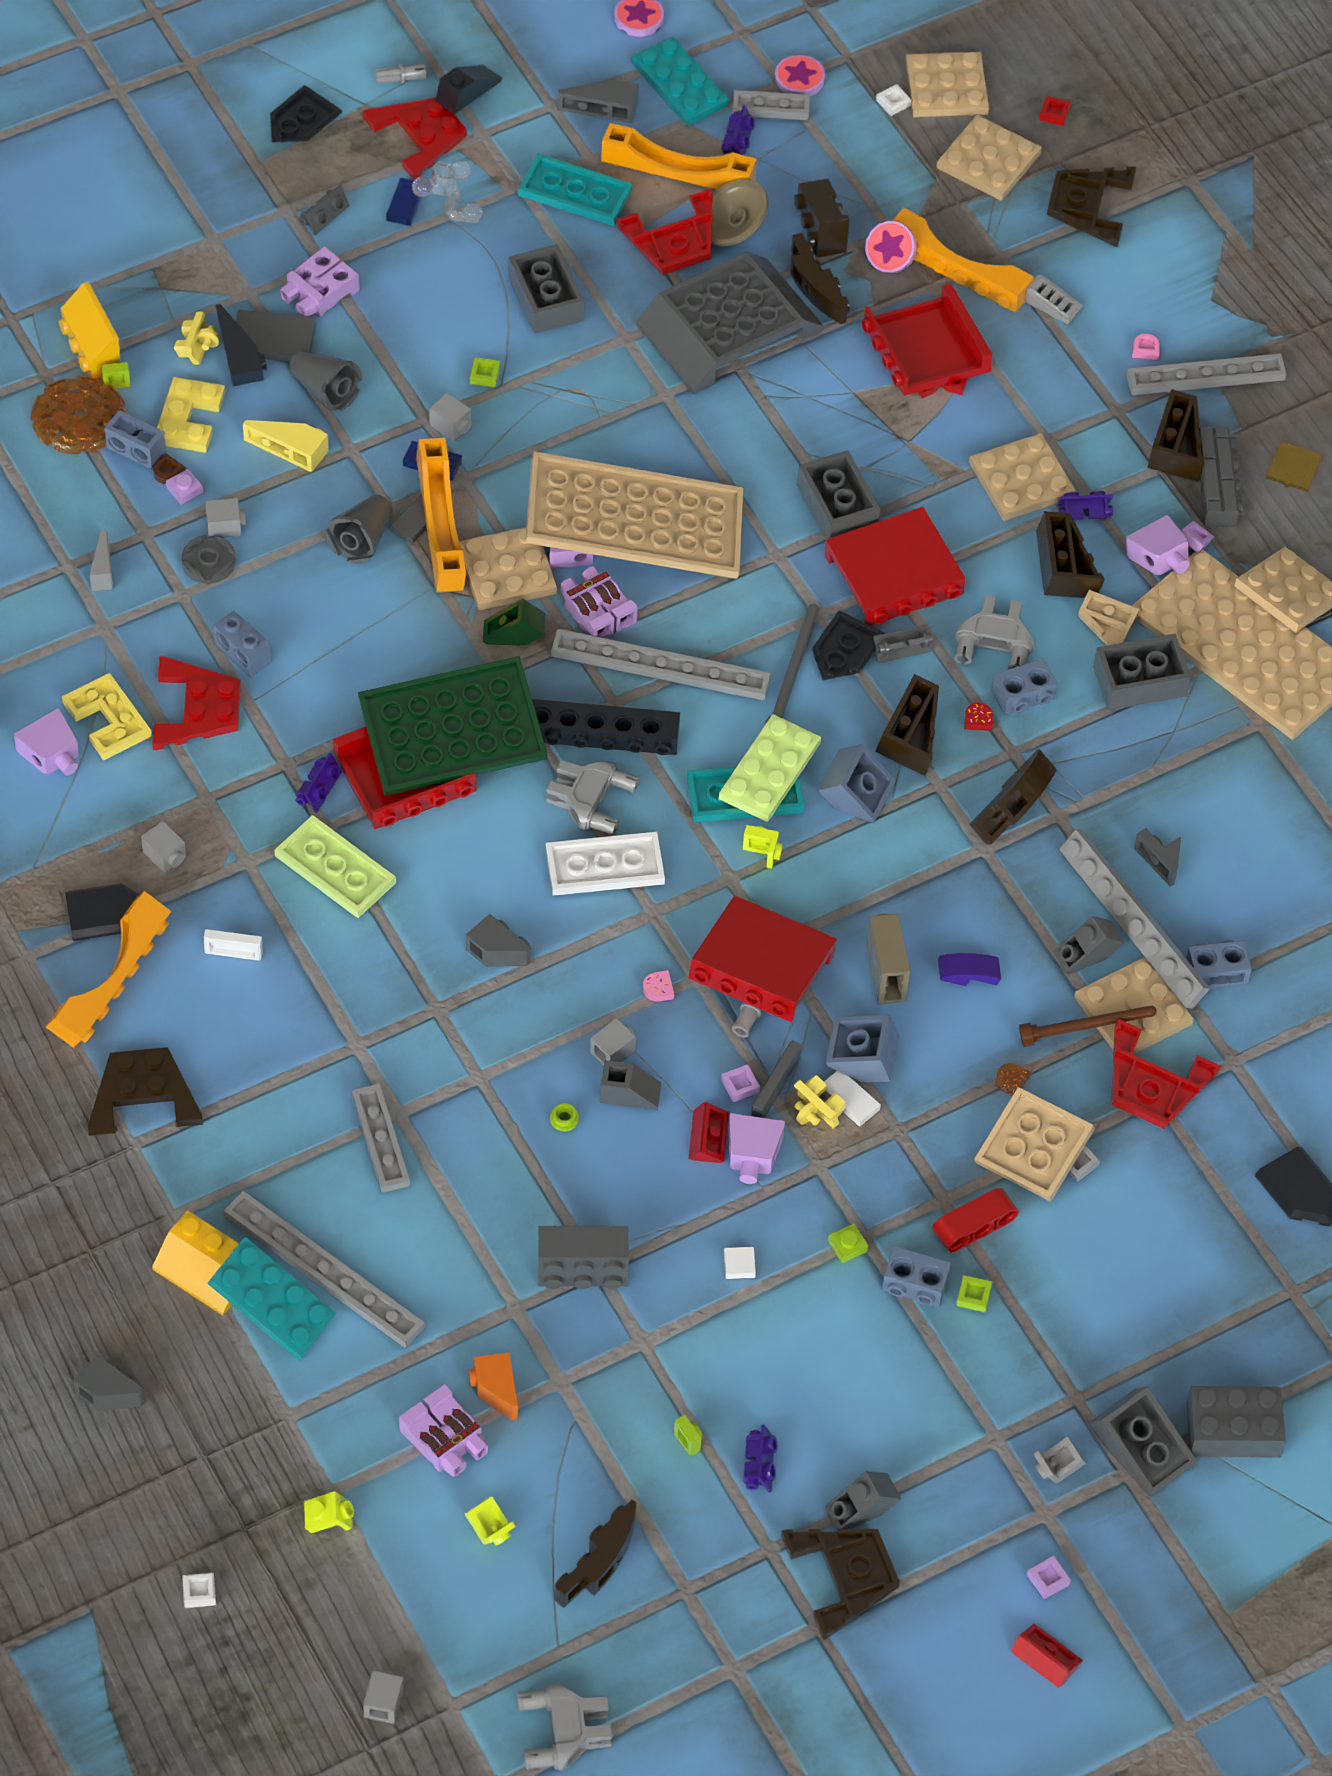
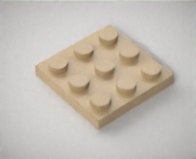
[906,52,989,117]
[937,115,1042,201]
[969,433,1076,521]
[459,527,557,611]
[1234,547,1332,633]
[1074,957,1194,1055]
[974,1087,1095,1202]

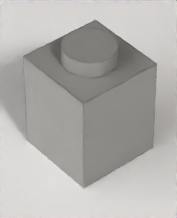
[429,393,472,441]
[205,498,246,538]
[141,821,186,873]
[590,1018,636,1065]
[363,1670,404,1724]

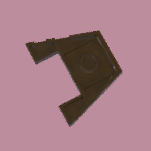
[1047,166,1136,247]
[88,1047,203,1136]
[781,1529,900,1640]

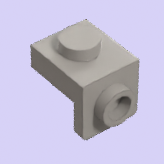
[1033,1436,1086,1484]

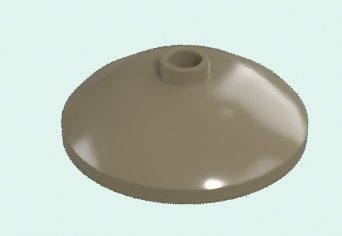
[712,179,769,247]

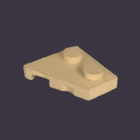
[1078,590,1139,645]

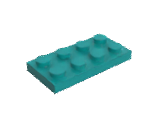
[631,36,729,126]
[518,153,633,226]
[686,767,804,823]
[207,1237,336,1360]

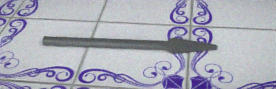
[765,604,819,725]

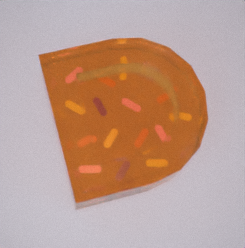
[996,1063,1030,1096]

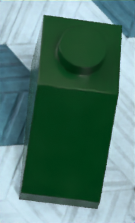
[483,598,546,646]

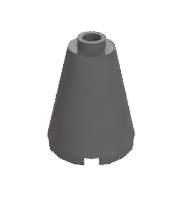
[290,351,363,411]
[326,495,393,564]

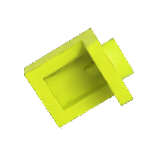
[743,825,783,869]
[304,1491,354,1533]
[464,1496,516,1546]

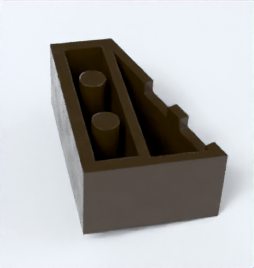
[1147,389,1203,482]
[1036,511,1105,598]
[875,674,939,776]

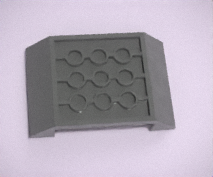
[636,252,824,393]

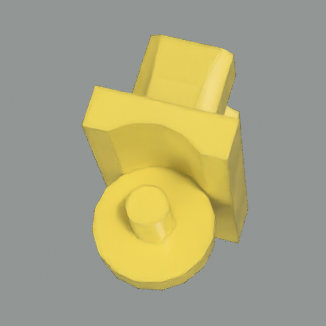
[174,312,221,365]
[794,1075,847,1129]

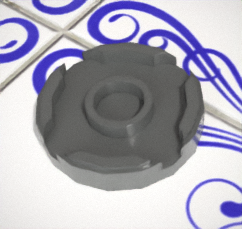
[182,535,236,584]

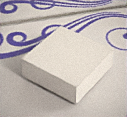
[876,84,912,116]
[724,1247,756,1279]
[182,1573,216,1608]

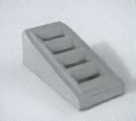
[1025,274,1083,325]
[89,530,113,591]

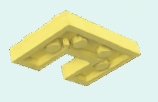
[157,377,225,453]
[61,673,152,761]

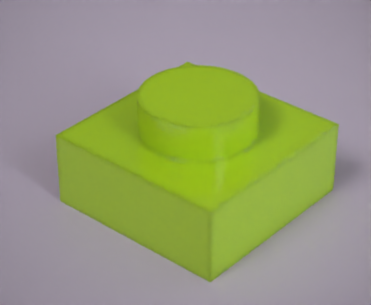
[470,357,500,388]
[101,362,131,390]
[828,1223,869,1263]
[956,1275,992,1312]
[674,1415,703,1457]

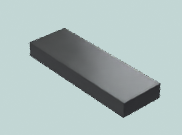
[751,1040,801,1118]

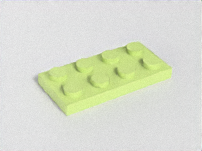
[719,714,821,822]
[274,815,396,918]

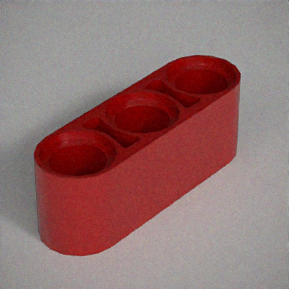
[932,1187,1019,1253]

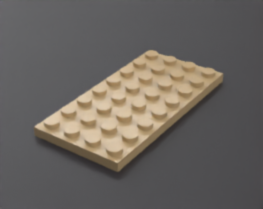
[525,451,743,579]
[1132,549,1332,740]

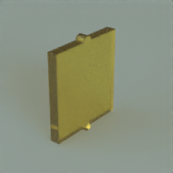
[1266,442,1323,492]

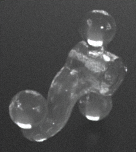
[412,160,483,223]

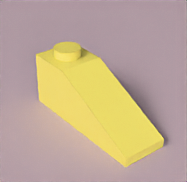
[243,420,329,472]

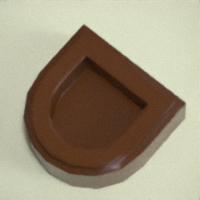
[153,454,186,484]

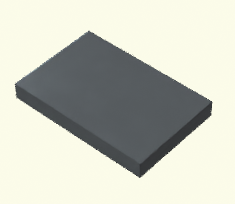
[236,310,316,361]

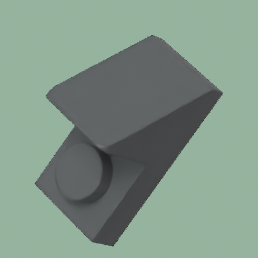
[1134,828,1181,887]

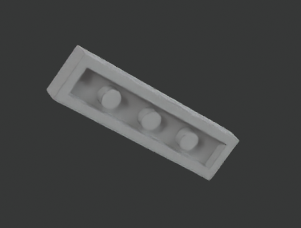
[352,1083,410,1193]

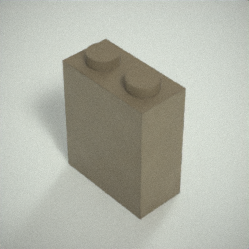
[866,913,910,1005]

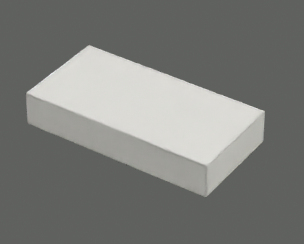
[204,929,263,961]
[823,1071,881,1127]

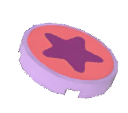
[614,0,664,37]
[775,55,825,96]
[865,221,917,273]

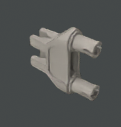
[954,595,1034,669]
[546,760,640,836]
[517,1683,612,1771]

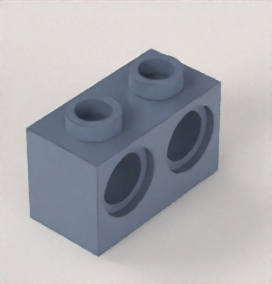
[105,410,166,469]
[213,610,271,677]
[991,658,1057,715]
[1186,940,1252,989]
[882,1246,951,1306]

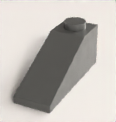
[558,80,639,123]

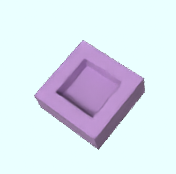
[166,469,203,505]
[1181,520,1214,553]
[721,1064,760,1103]
[1027,1556,1071,1599]

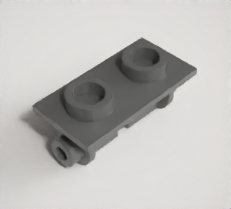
[299,185,350,235]
[873,625,933,663]

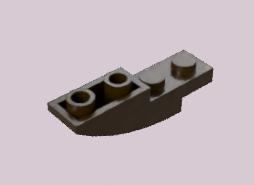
[790,233,850,324]
[969,749,1057,845]
[555,1500,637,1608]

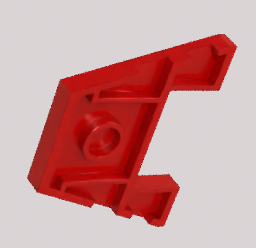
[363,97,467,181]
[616,189,713,275]
[152,656,241,750]
[1111,1019,1221,1129]

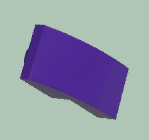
[937,953,1001,986]

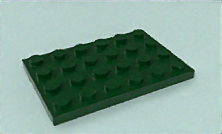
[358,656,547,796]

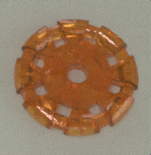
[31,376,127,455]

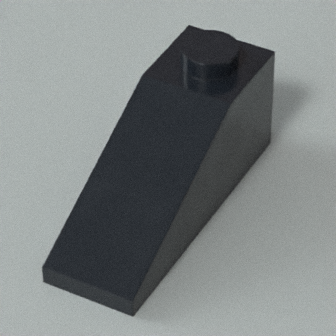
[435,65,502,114]
[215,304,267,387]

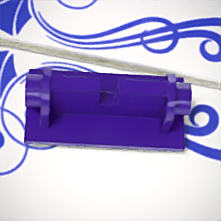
[721,105,755,155]
[1056,491,1113,520]
[296,753,342,813]
[743,1424,778,1492]

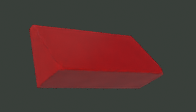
[688,1102,729,1163]
[1011,1624,1083,1687]

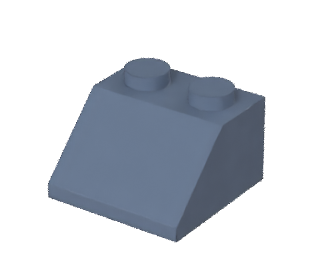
[818,744,896,822]
[826,1015,899,1083]

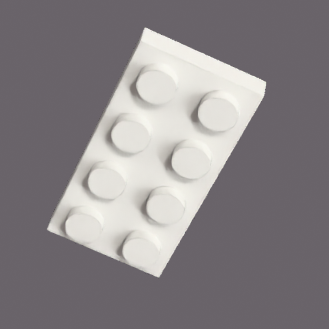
[546,832,665,896]

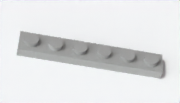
[1126,353,1286,395]

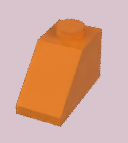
[468,1352,518,1420]

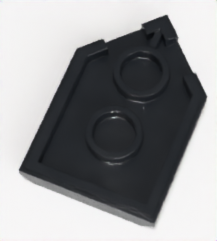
[270,85,342,142]
[812,611,886,680]
[65,883,140,941]
[1255,1147,1332,1227]

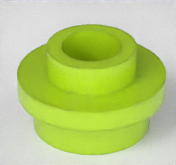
[550,1103,579,1132]

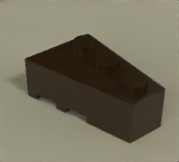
[794,179,850,258]

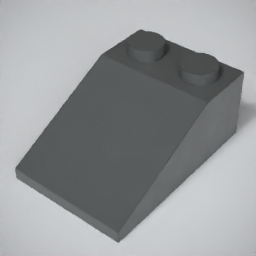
[1089,1386,1198,1496]

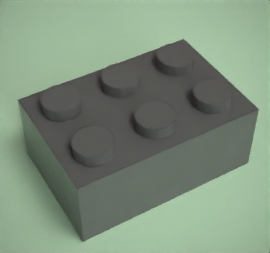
[508,244,584,334]
[797,450,880,539]
[1093,634,1191,710]
[538,1226,629,1289]
[1187,1386,1285,1458]

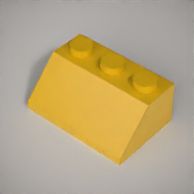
[59,281,121,381]
[152,1210,238,1315]

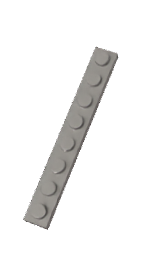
[551,629,771,701]
[1059,829,1210,1009]
[224,1191,425,1349]

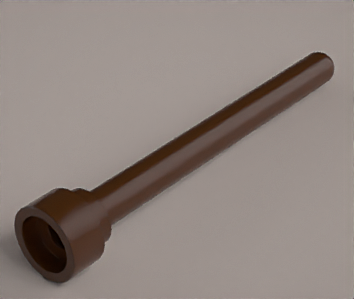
[1019,1005,1157,1047]

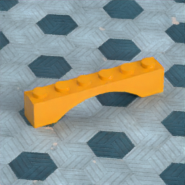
[602,123,757,190]
[892,208,1034,313]
[416,438,466,592]
[46,891,171,1048]

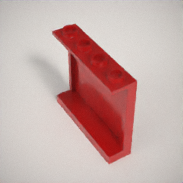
[861,283,992,396]
[824,507,966,626]
[333,727,476,829]
[688,895,837,1022]

